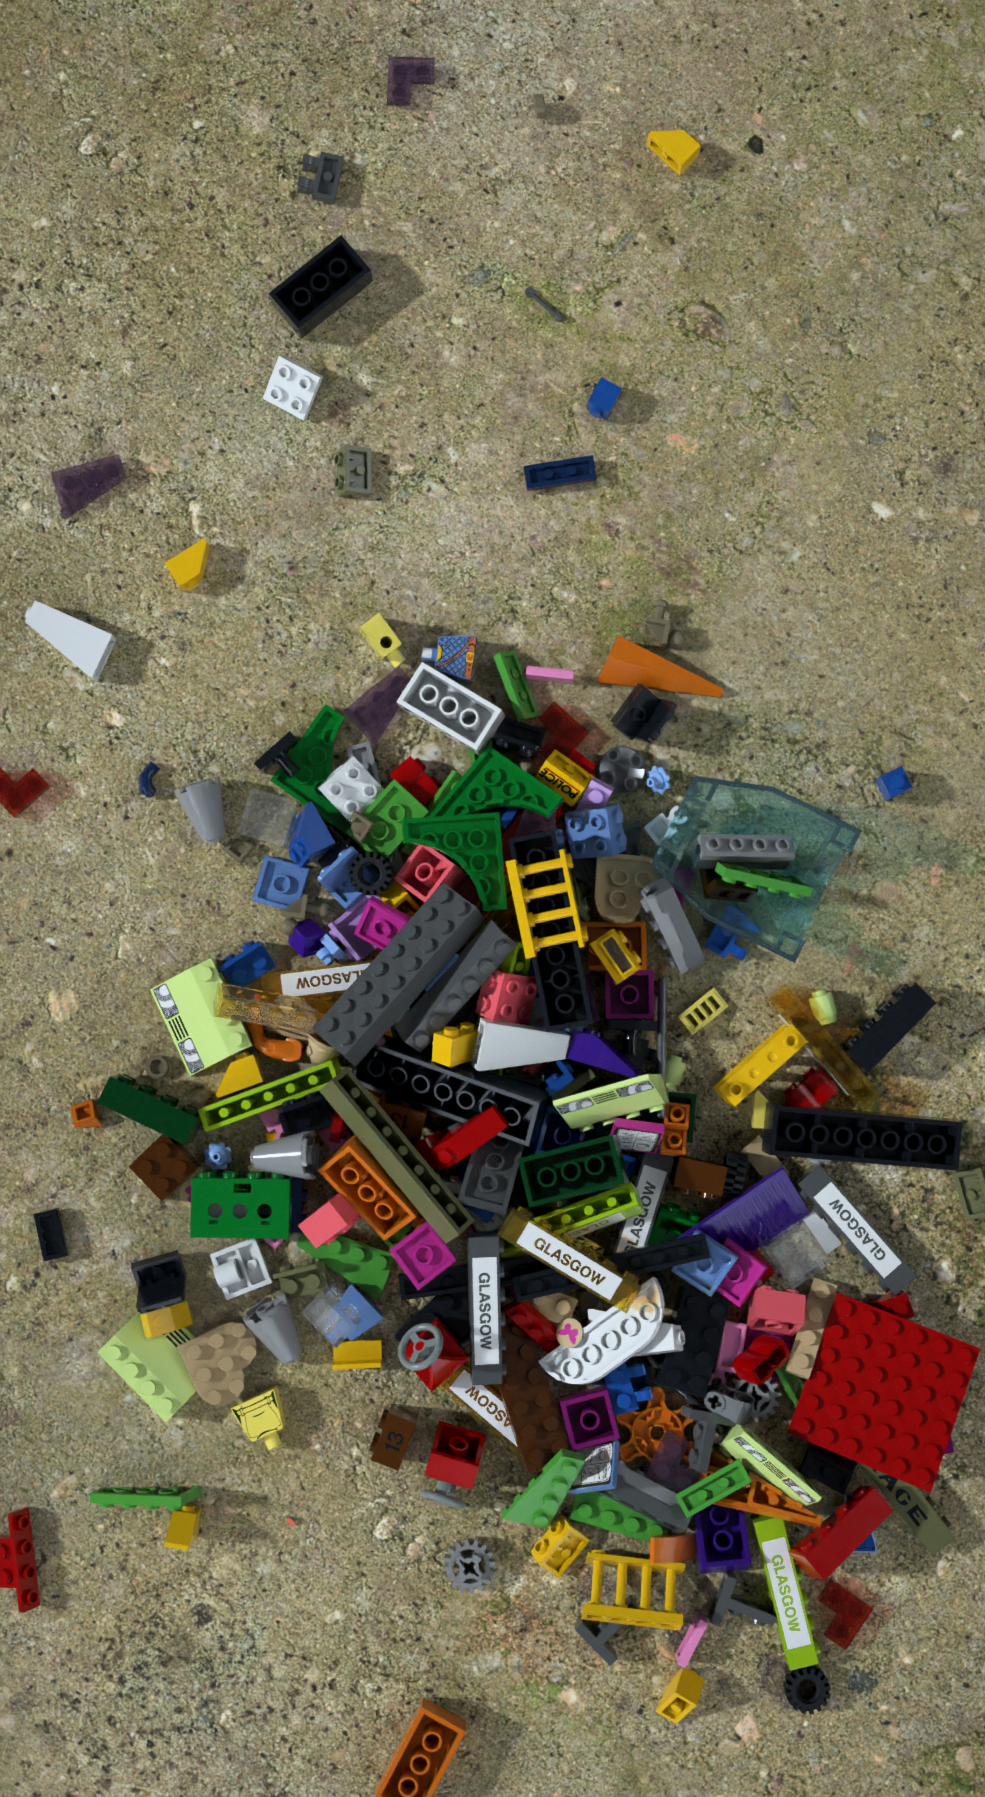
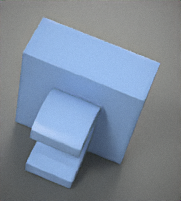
[316,934,349,966]

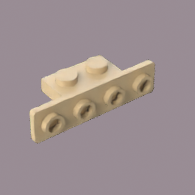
[502,1292,586,1329]

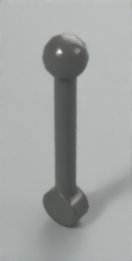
[525,287,564,322]

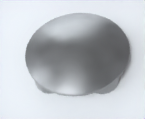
[598,746,646,793]

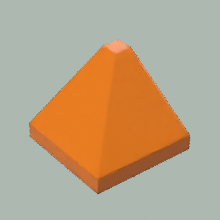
[71,1099,102,1128]

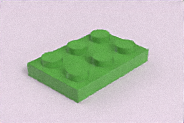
[346,779,430,858]

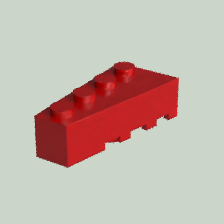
[788,1486,894,1581]

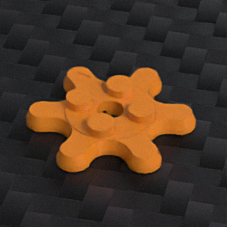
[616,1387,694,1480]

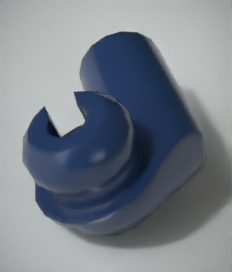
[138,762,160,798]

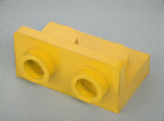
[531,1514,590,1578]

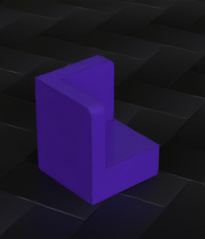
[288,919,326,958]

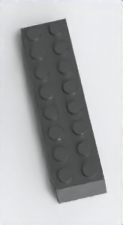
[312,883,485,1067]

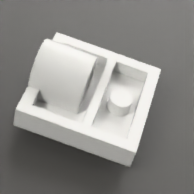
[263,355,323,420]
[318,756,384,823]
[210,1238,273,1300]

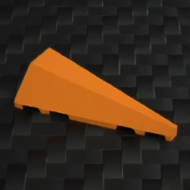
[597,635,724,698]
[701,1448,822,1528]

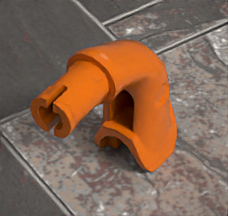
[245,997,305,1062]

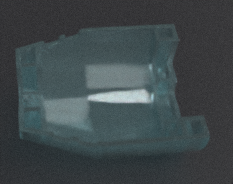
[651,776,862,963]

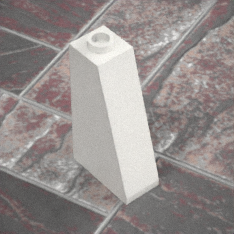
[25,600,117,681]
[471,1018,571,1071]
[588,1309,685,1357]

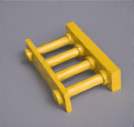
[505,849,589,959]
[712,1023,808,1107]
[581,1550,686,1631]

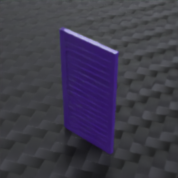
[676,1166,810,1252]

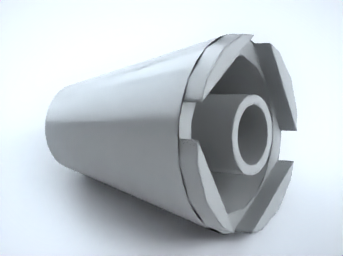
[174,776,225,844]
[250,1130,321,1180]
[242,1293,302,1364]

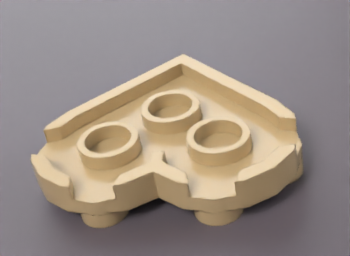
[594,854,668,924]
[177,1322,257,1406]

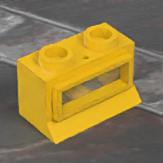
[588,928,642,985]

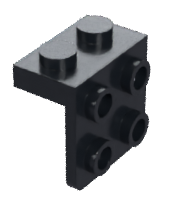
[611,683,677,743]
[492,717,546,760]
[278,1091,332,1137]
[131,1250,187,1313]

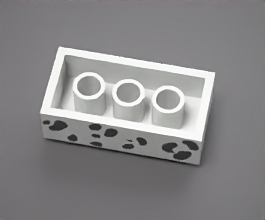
[397,662,505,756]

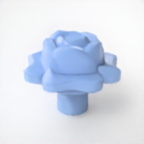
[647,766,671,794]
[203,1142,232,1170]

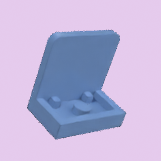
[565,803,627,859]
[317,847,380,911]

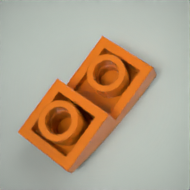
[660,1102,690,1157]
[649,1532,695,1563]

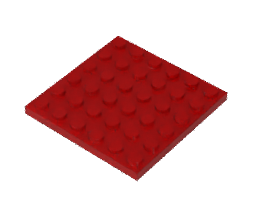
[787,1292,981,1493]

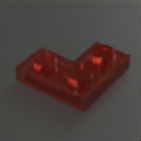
[538,701,589,759]
[0,767,51,818]
[818,1578,873,1650]

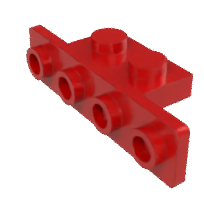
[0,1507,40,1613]

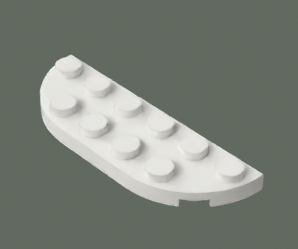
[538,1277,664,1384]

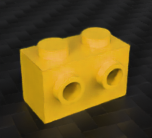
[432,1022,478,1067]

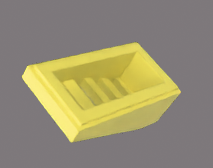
[677,987,728,1036]

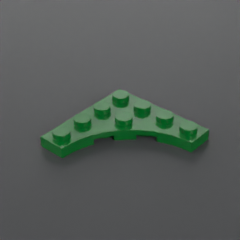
[270,704,351,836]
[429,745,564,819]
[402,812,507,912]

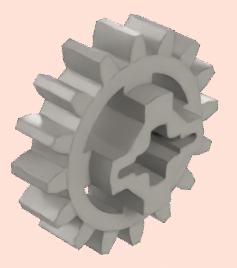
[728,1375,781,1423]
[443,1536,496,1594]

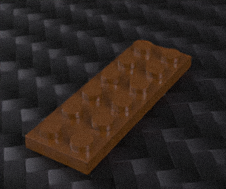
[497,1319,572,1473]

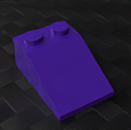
[566,1027,645,1078]
[693,1504,751,1574]

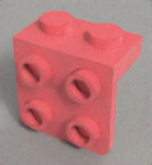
[475,968,538,1024]

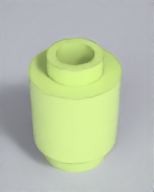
[808,989,838,1026]
[666,1054,686,1091]

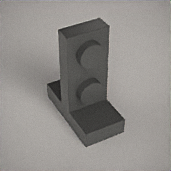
[681,1404,735,1473]
[708,1571,776,1627]
[574,1595,637,1666]

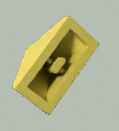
[751,1090,770,1128]

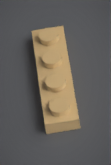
[785,1278,838,1380]

